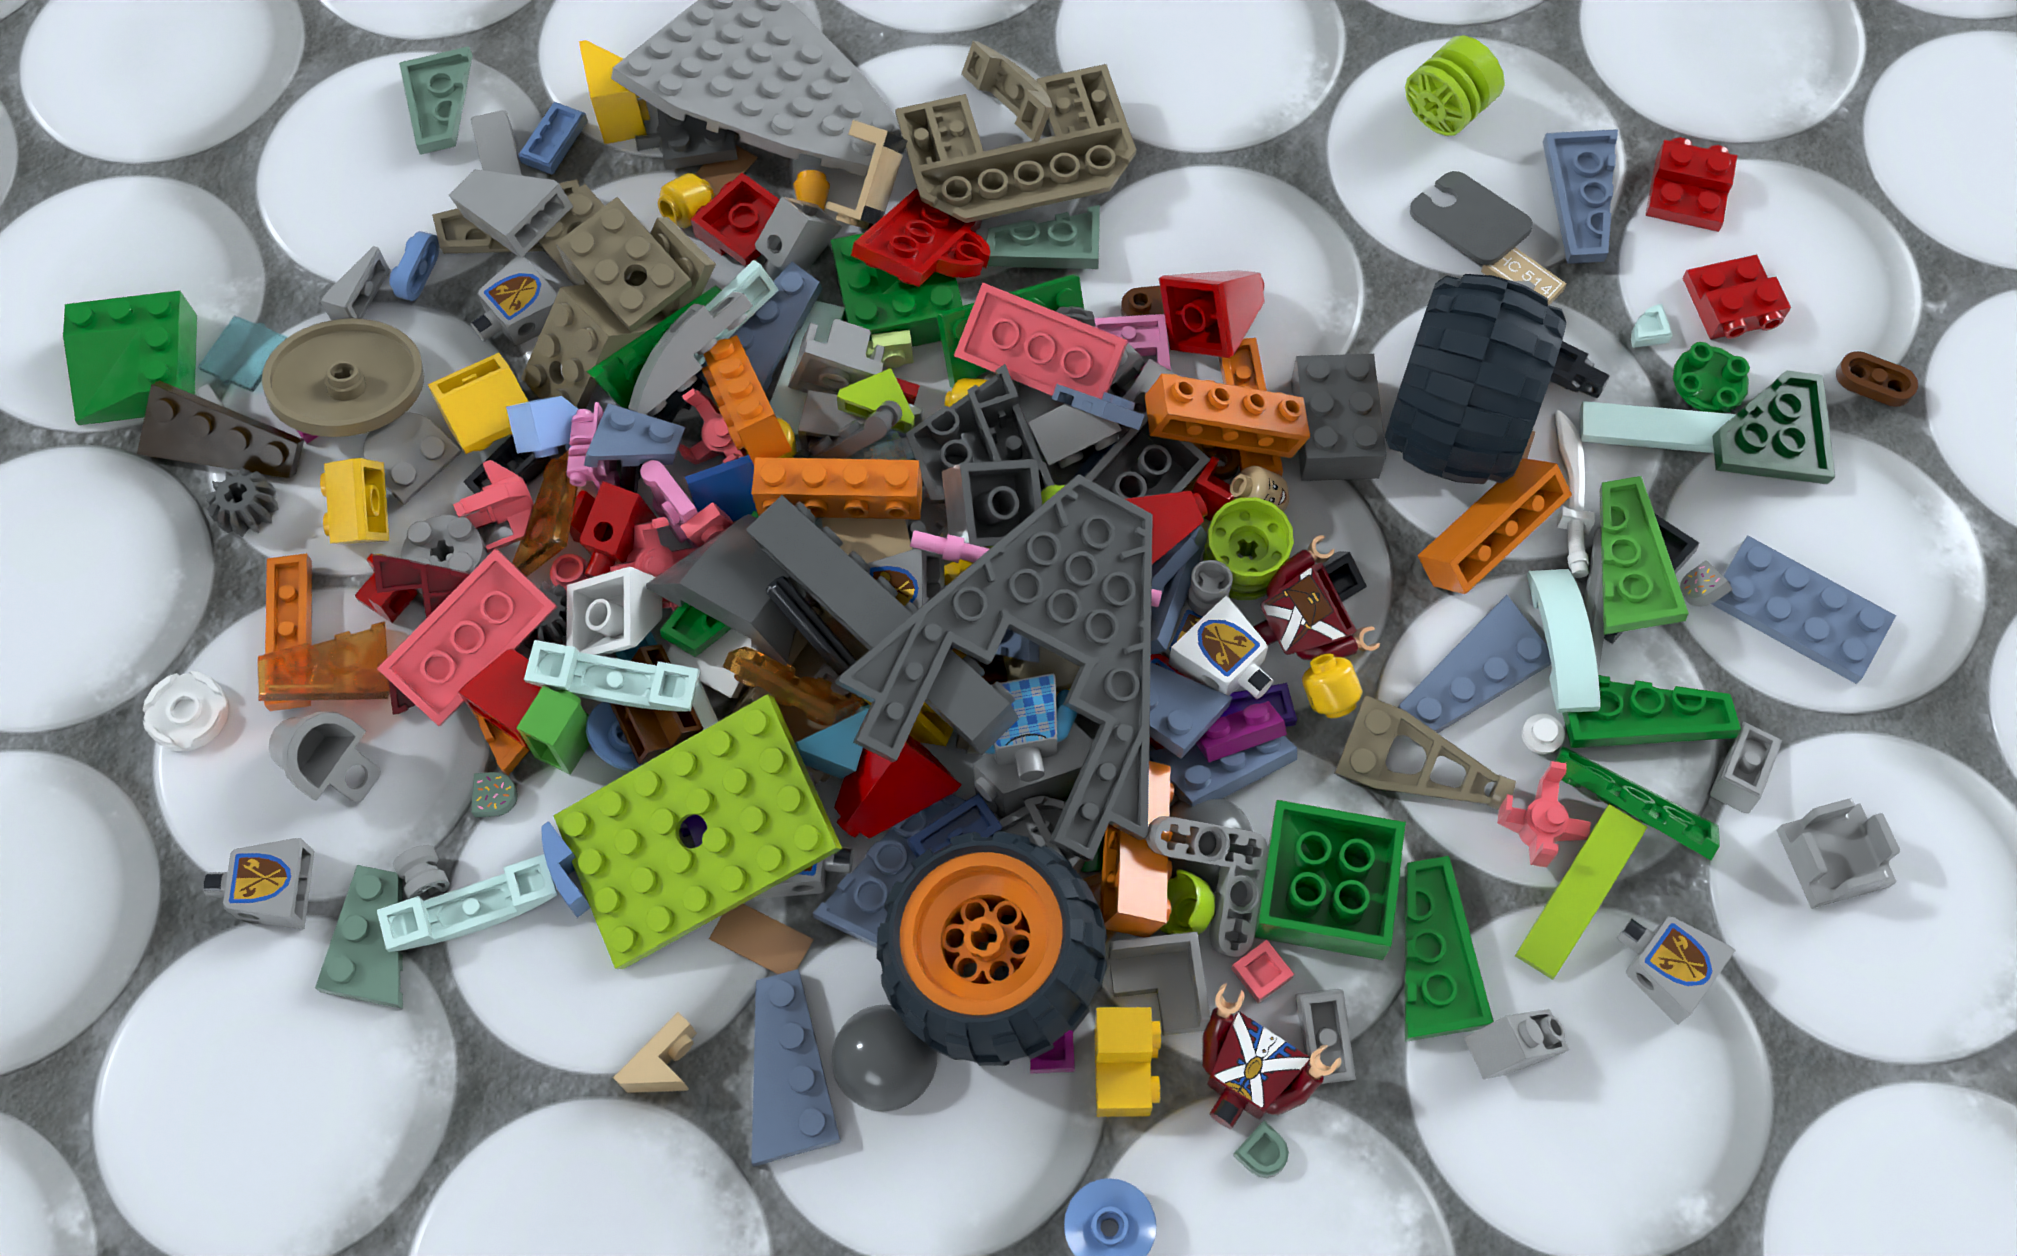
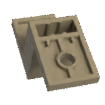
[537,184,693,333]
[521,217,716,409]

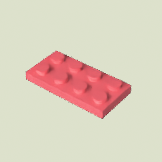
[954,282,1128,399]
[377,549,558,726]

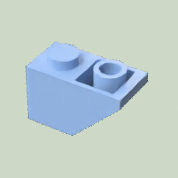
[506,396,579,458]

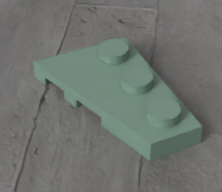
[399,46,473,155]
[315,865,403,1009]

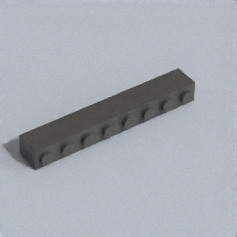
[746,495,1019,756]

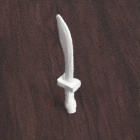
[1555,410,1595,578]

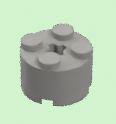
[401,515,490,595]

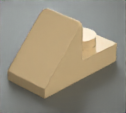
[613,1012,697,1093]

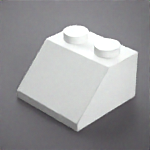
[566,566,662,656]

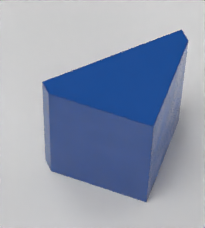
[685,455,757,522]

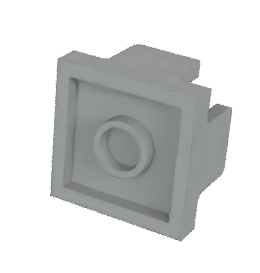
[788,319,885,393]
[1776,798,1900,909]

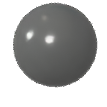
[1168,798,1253,893]
[832,1005,937,1111]

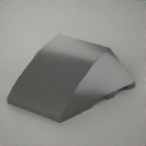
[906,364,1054,504]
[646,514,807,666]

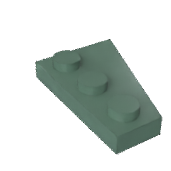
[987,205,1100,269]

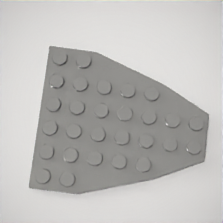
[611,0,902,176]

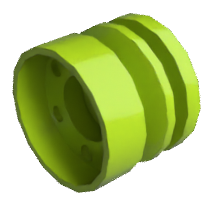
[1405,35,1505,136]
[1203,497,1294,600]

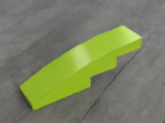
[1515,804,1648,980]

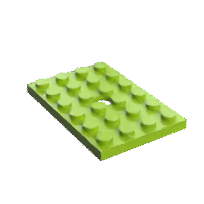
[553,694,842,969]

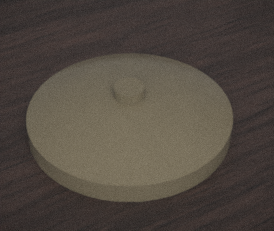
[262,318,424,437]

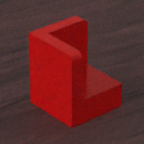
[1192,456,1234,521]
[355,553,418,623]

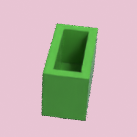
[517,685,590,775]

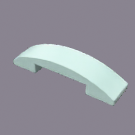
[1527,569,1600,713]
[524,640,700,711]
[377,854,558,952]

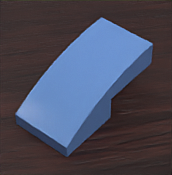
[541,821,590,918]

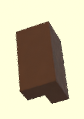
[609,644,704,765]

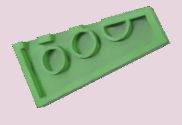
[1599,476,1689,635]

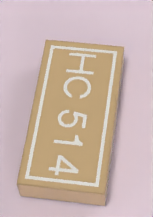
[1481,248,1566,305]

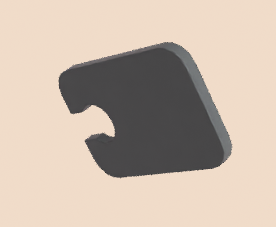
[1410,171,1533,265]

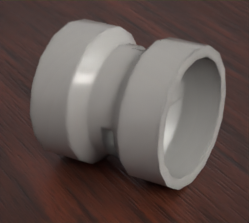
[1187,560,1233,617]
[393,845,450,901]

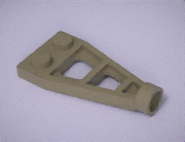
[1334,695,1516,810]

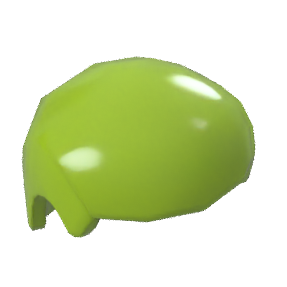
[1160,869,1216,935]

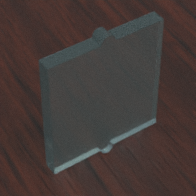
[198,315,287,392]

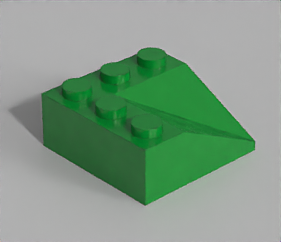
[830,233,963,347]
[63,290,197,425]
[1254,800,1406,961]

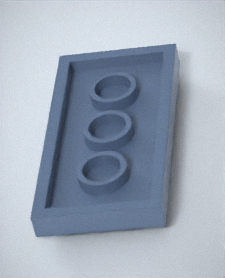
[1711,535,1897,684]

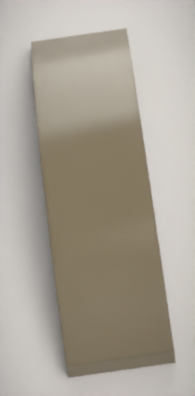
[961,41,1052,142]

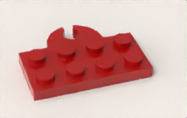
[851,187,991,287]

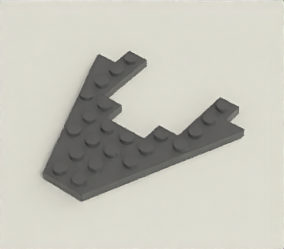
[835,474,1153,861]

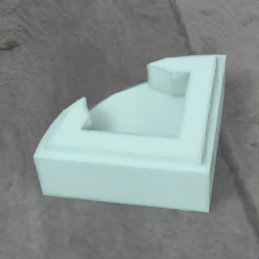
[1631,304,1673,348]

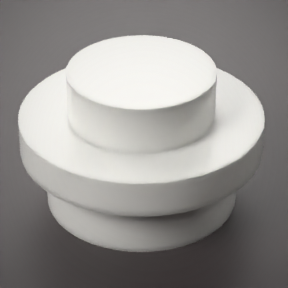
[1522,714,1565,755]

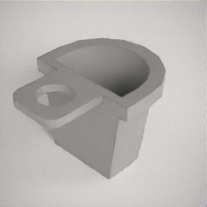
[269,712,381,802]

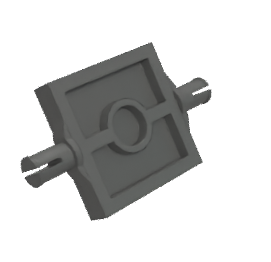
[635,108,739,170]

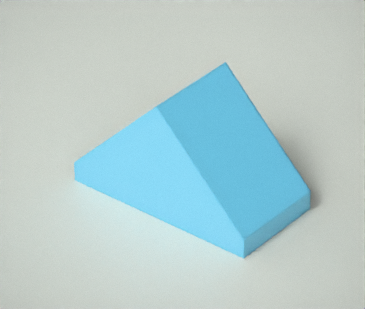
[795,708,869,779]

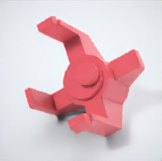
[678,388,747,465]
[453,460,534,553]
[610,517,699,611]
[1497,761,1591,868]

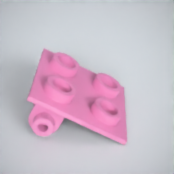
[566,402,620,491]

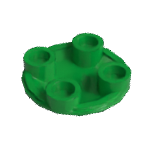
[1673,342,1750,413]

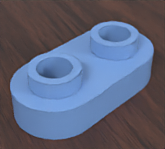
[390,231,440,301]

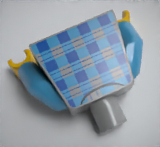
[985,673,1077,781]

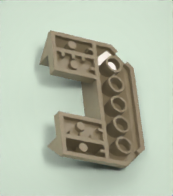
[895,64,1136,223]

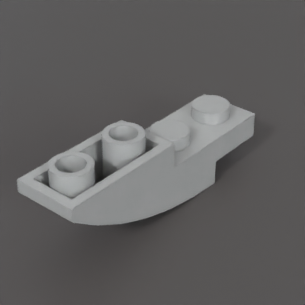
[628,291,753,417]

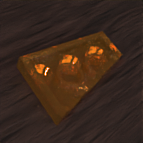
[512,450,578,577]
[257,621,390,701]
[723,646,865,726]

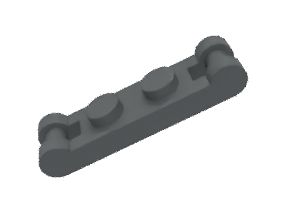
[793,400,902,459]

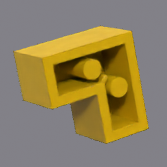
[1094,1007,1161,1117]

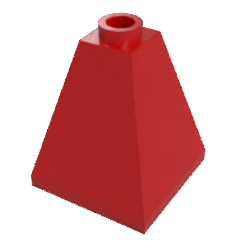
[1159,270,1265,358]
[1125,491,1208,564]
[834,735,962,839]

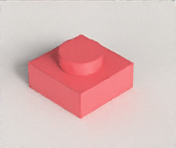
[681,502,733,547]
[1231,940,1294,1004]

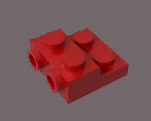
[1645,137,1738,232]
[691,172,780,267]
[1682,254,1791,340]

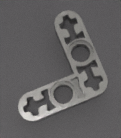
[1146,816,1268,957]

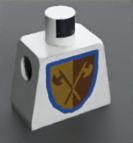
[1169,596,1274,699]

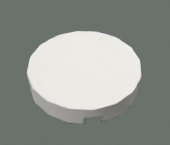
[143,671,229,751]

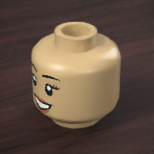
[1230,466,1290,512]

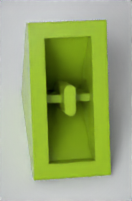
[837,368,914,434]

